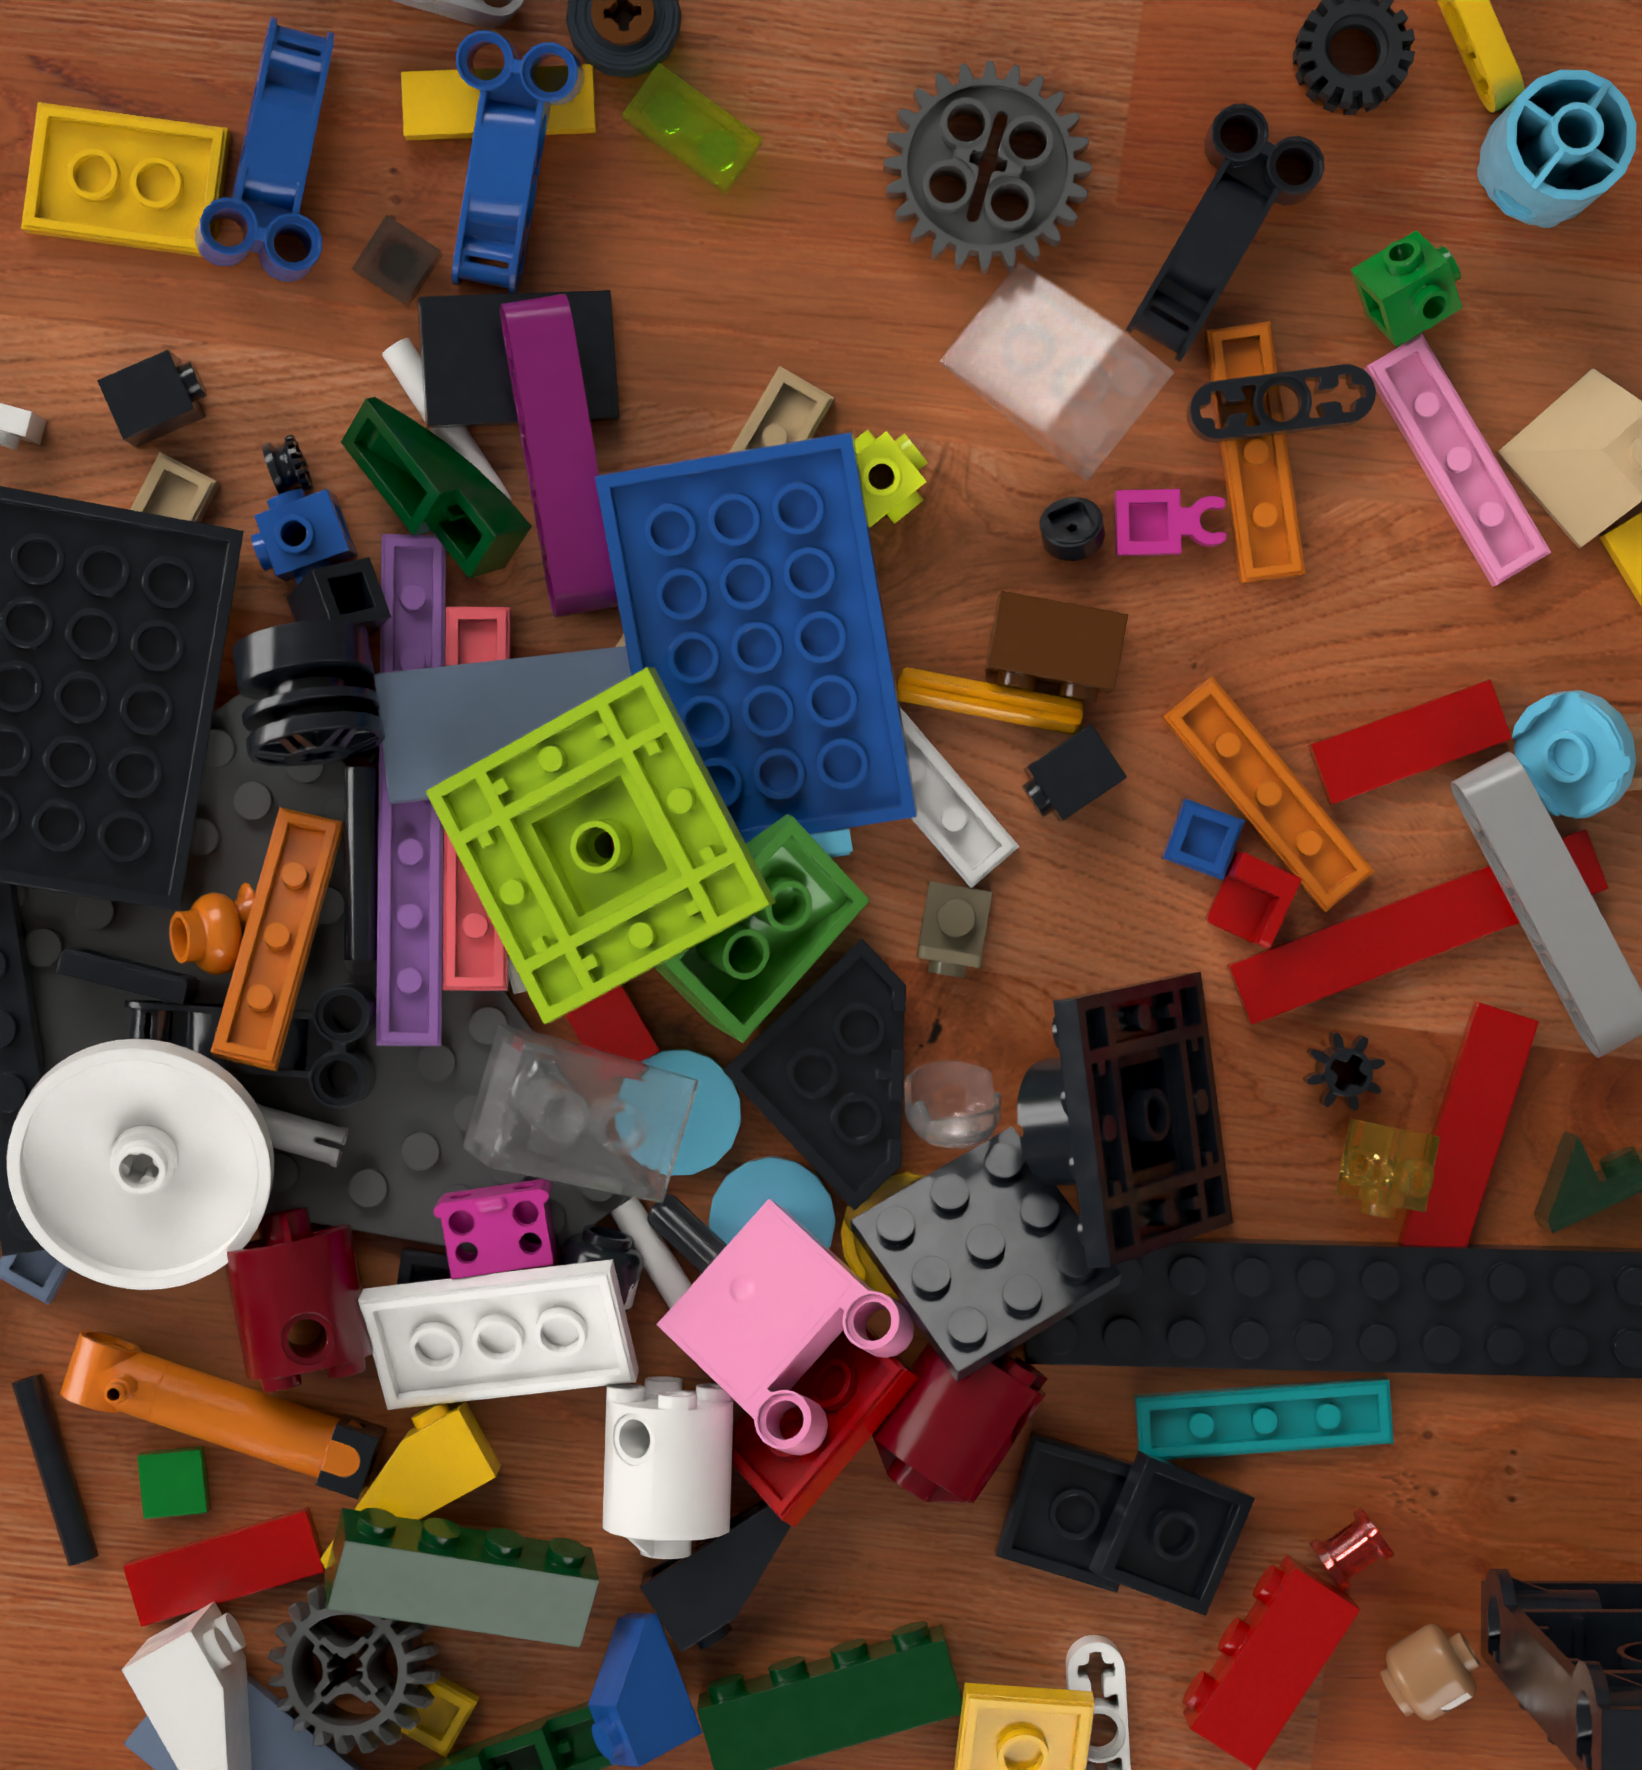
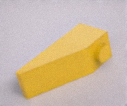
[320,1401,502,1569]

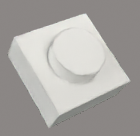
[0,403,47,450]

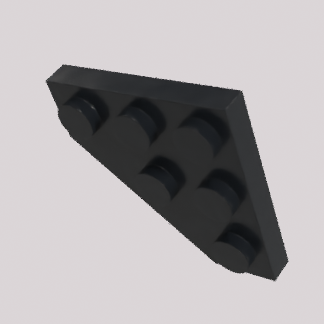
[722,939,906,1210]

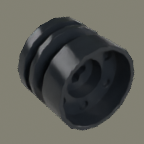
[232,619,385,767]

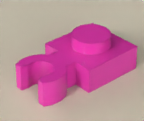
[1114,489,1226,557]

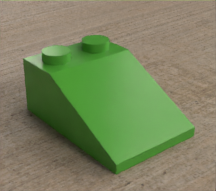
[654,814,870,1043]

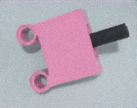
[647,1194,915,1456]

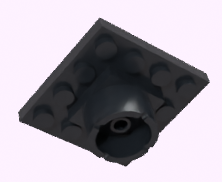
[1017,972,1233,1268]

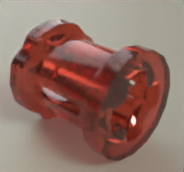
[1309,1508,1395,1592]

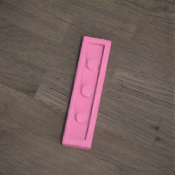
[1364,333,1551,587]

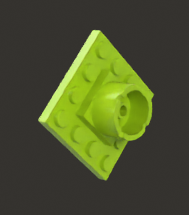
[425,667,776,1024]

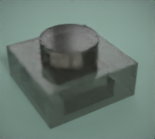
[352,215,443,308]

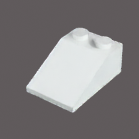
[122,1601,252,1770]

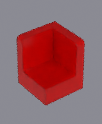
[1206,852,1302,949]

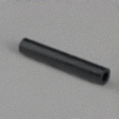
[344,767,377,960]
[11,1373,99,1566]

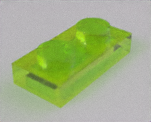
[621,63,763,195]

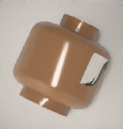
[1380,1624,1481,1721]

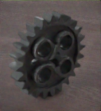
[883,61,1092,274]

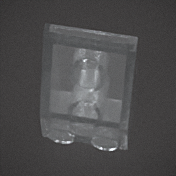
[939,262,1175,482]
[463,1024,699,1203]

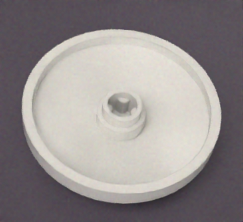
[7,1039,274,1290]

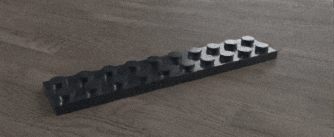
[1024,1237,1642,1378]

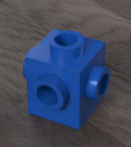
[251,489,358,585]

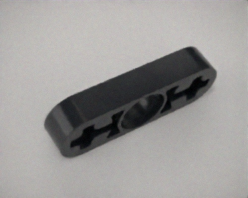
[1187,364,1376,443]

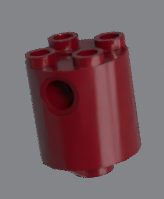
[225,1207,373,1392]
[872,1342,1048,1503]

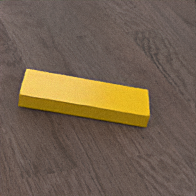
[401,64,596,141]

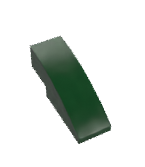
[341,397,532,578]

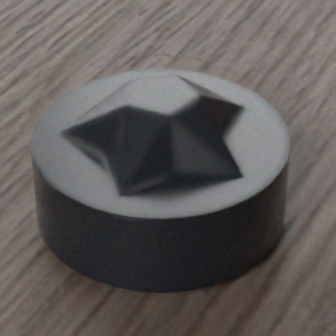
[1040,497,1105,561]

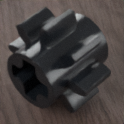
[1303,1031,1385,1111]

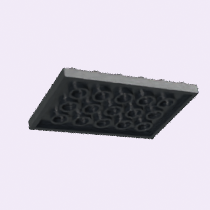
[0,486,244,912]

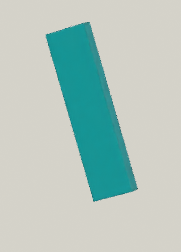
[1134,1377,1394,1460]

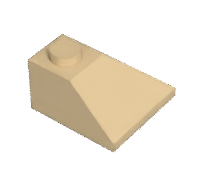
[1495,368,1642,549]

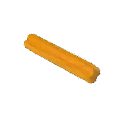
[897,667,1084,734]

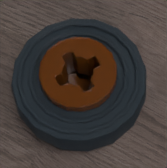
[566,0,682,78]

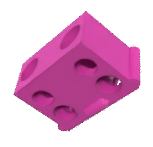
[433,1178,558,1279]

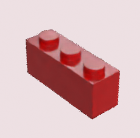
[1183,1555,1360,1770]

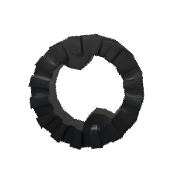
[262,434,313,494]

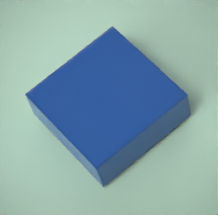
[1161,798,1245,880]

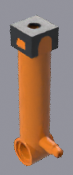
[60,1330,387,1499]

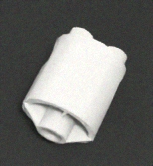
[603,1376,734,1559]

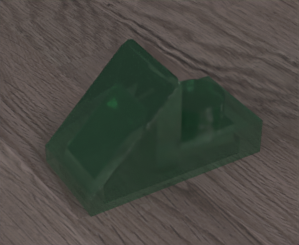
[1533,1131,1642,1233]

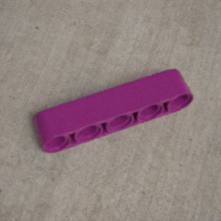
[500,294,618,618]

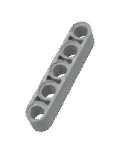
[1451,751,1642,1058]

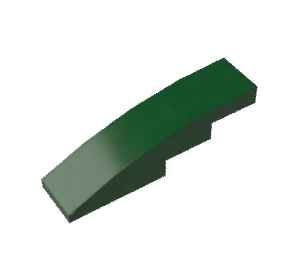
[412,1701,613,1770]

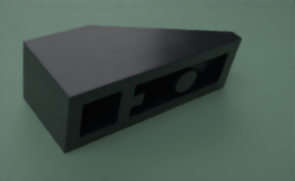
[640,1498,791,1652]

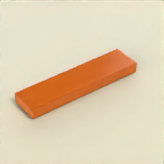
[1205,321,1305,584]
[1161,676,1375,912]
[211,807,344,1072]

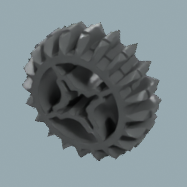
[267,1585,441,1754]

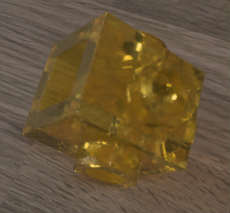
[1336,1119,1440,1220]

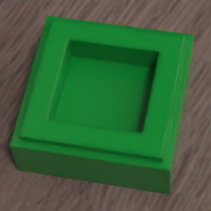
[137,1446,211,1519]

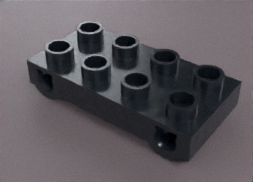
[1481,1569,1642,1770]

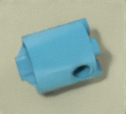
[1477,69,1637,228]

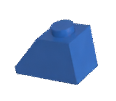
[588,1613,702,1767]

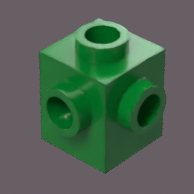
[1351,230,1463,347]

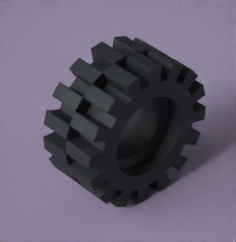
[1293,0,1415,115]

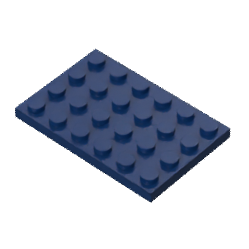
[595,431,918,844]

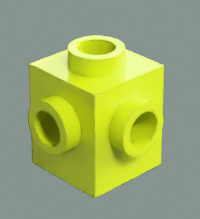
[854,429,928,528]

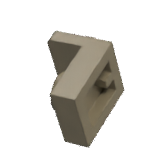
[916,881,993,978]

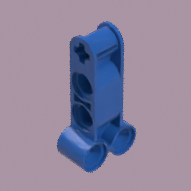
[195,17,335,282]
[452,30,584,294]

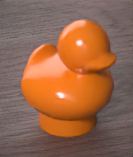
[169,882,256,976]

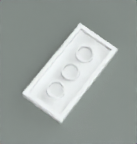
[358,1259,639,1410]

